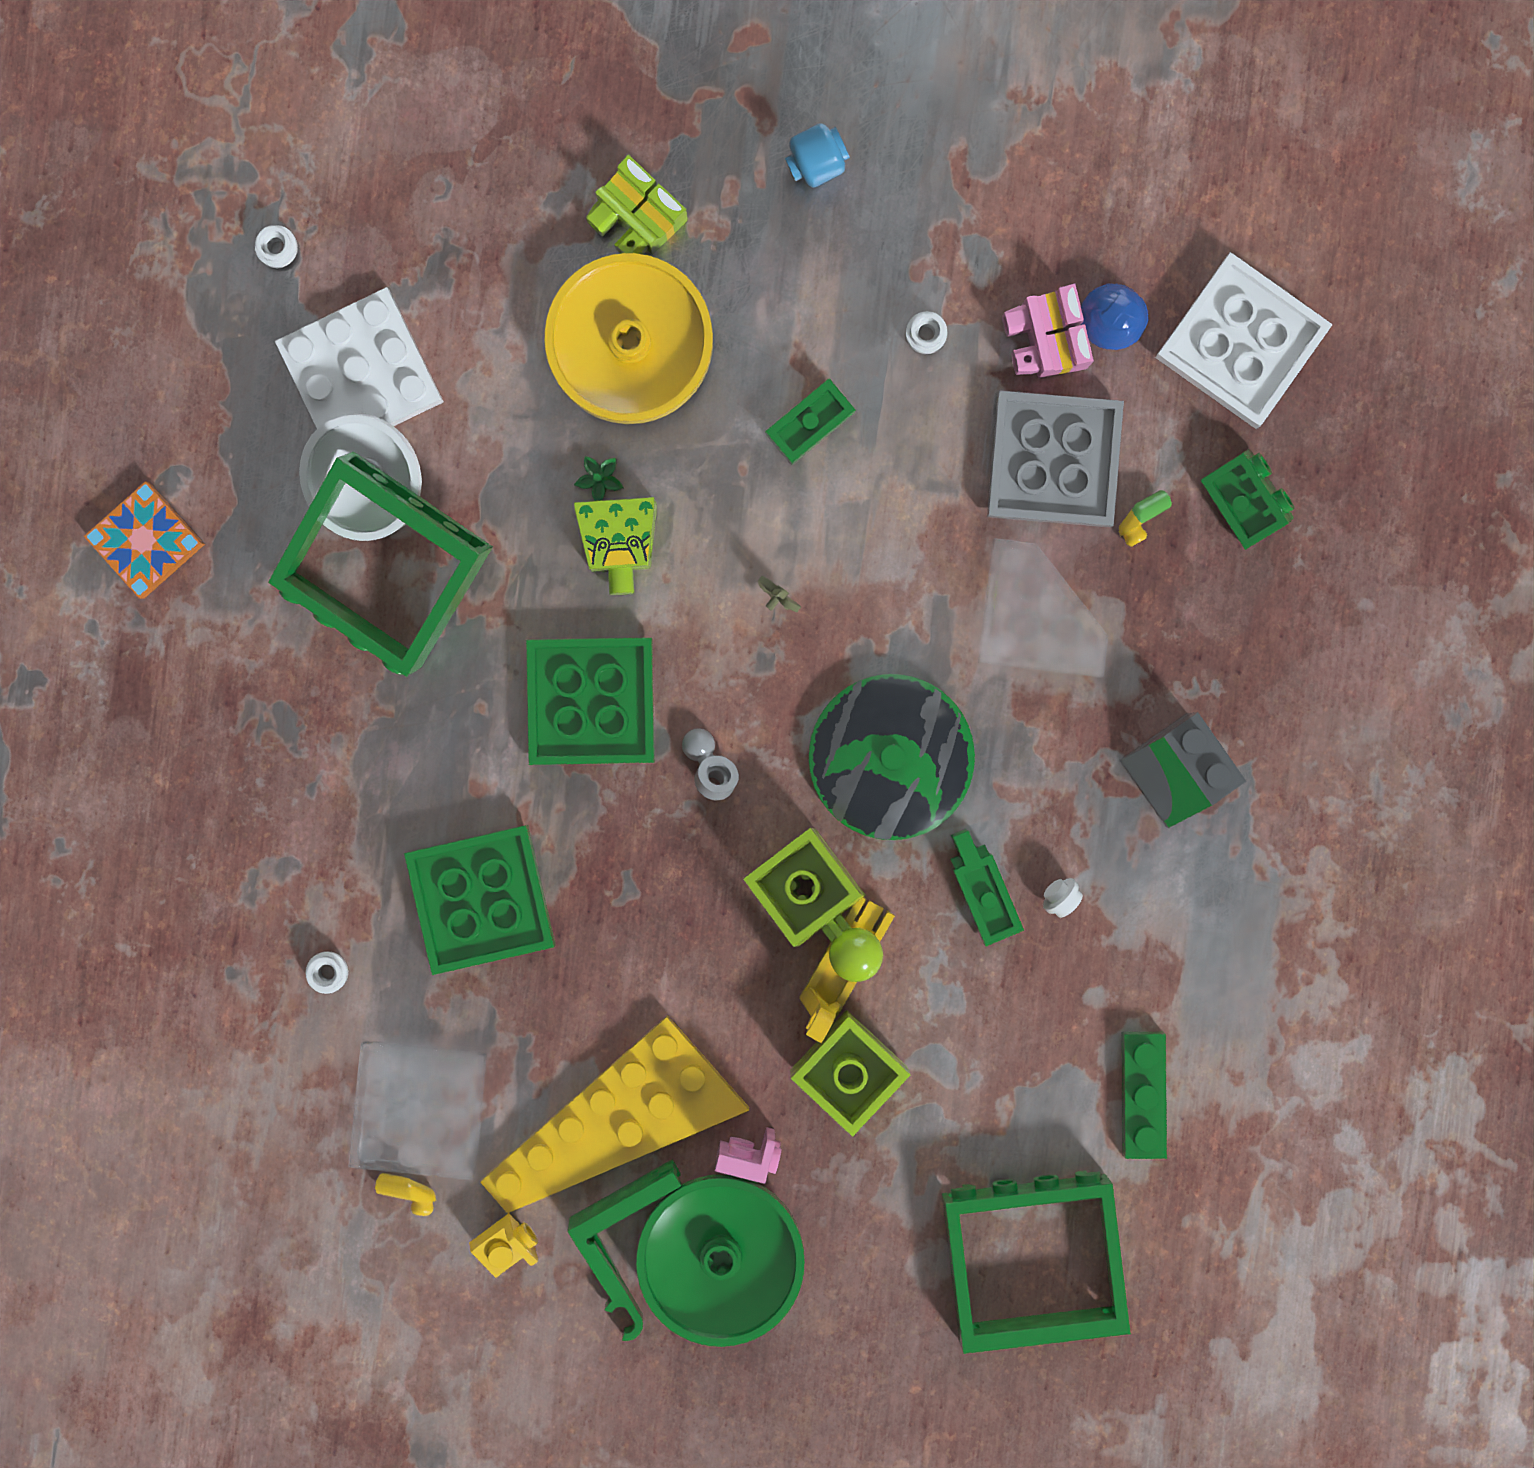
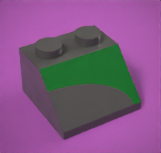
[1120,712,1247,828]

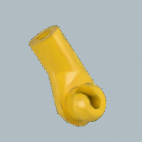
[375,1173,437,1216]

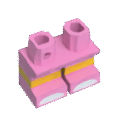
[1002,284,1094,379]

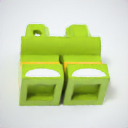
[586,155,688,255]

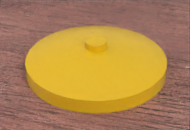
[544,253,713,424]

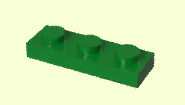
[1121,1031,1167,1159]

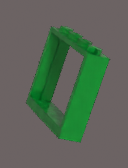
[268,452,493,677]
[942,1170,1131,1354]

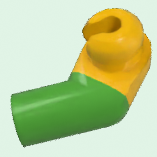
[1119,490,1172,547]

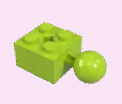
[743,828,883,982]

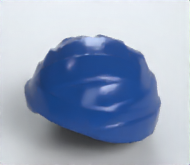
[1081,284,1148,350]

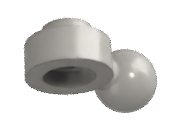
[682,728,739,800]

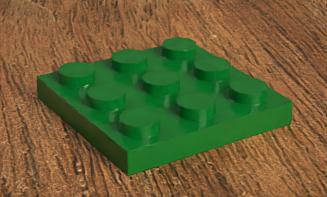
[526,638,655,765]
[404,825,556,975]

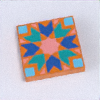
[84,481,205,599]

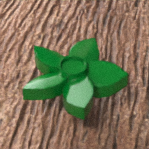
[574,456,624,501]

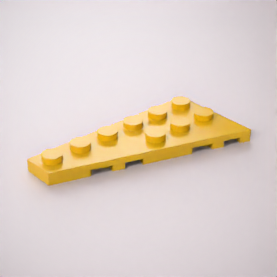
[480,1015,749,1213]

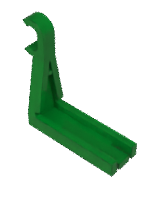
[567,1159,681,1341]

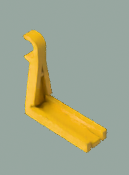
[799,897,895,1043]

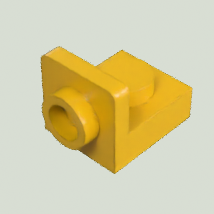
[469,1213,538,1278]

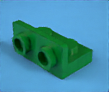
[1201,449,1295,550]

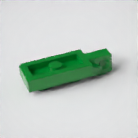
[950,829,1024,947]

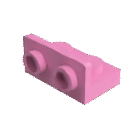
[715,1127,781,1184]

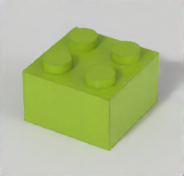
[790,1010,911,1137]

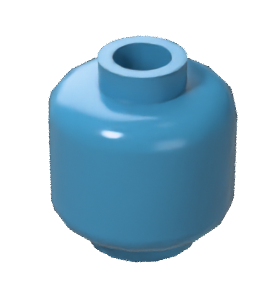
[785,123,850,188]

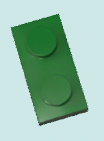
[765,378,856,465]

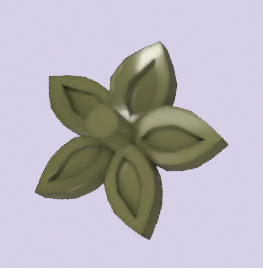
[758,576,801,612]

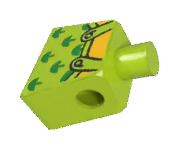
[574,497,657,595]

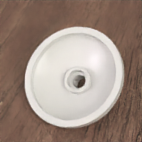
[299,414,422,541]

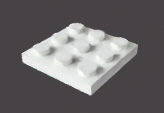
[1155,252,1333,429]
[275,287,444,429]

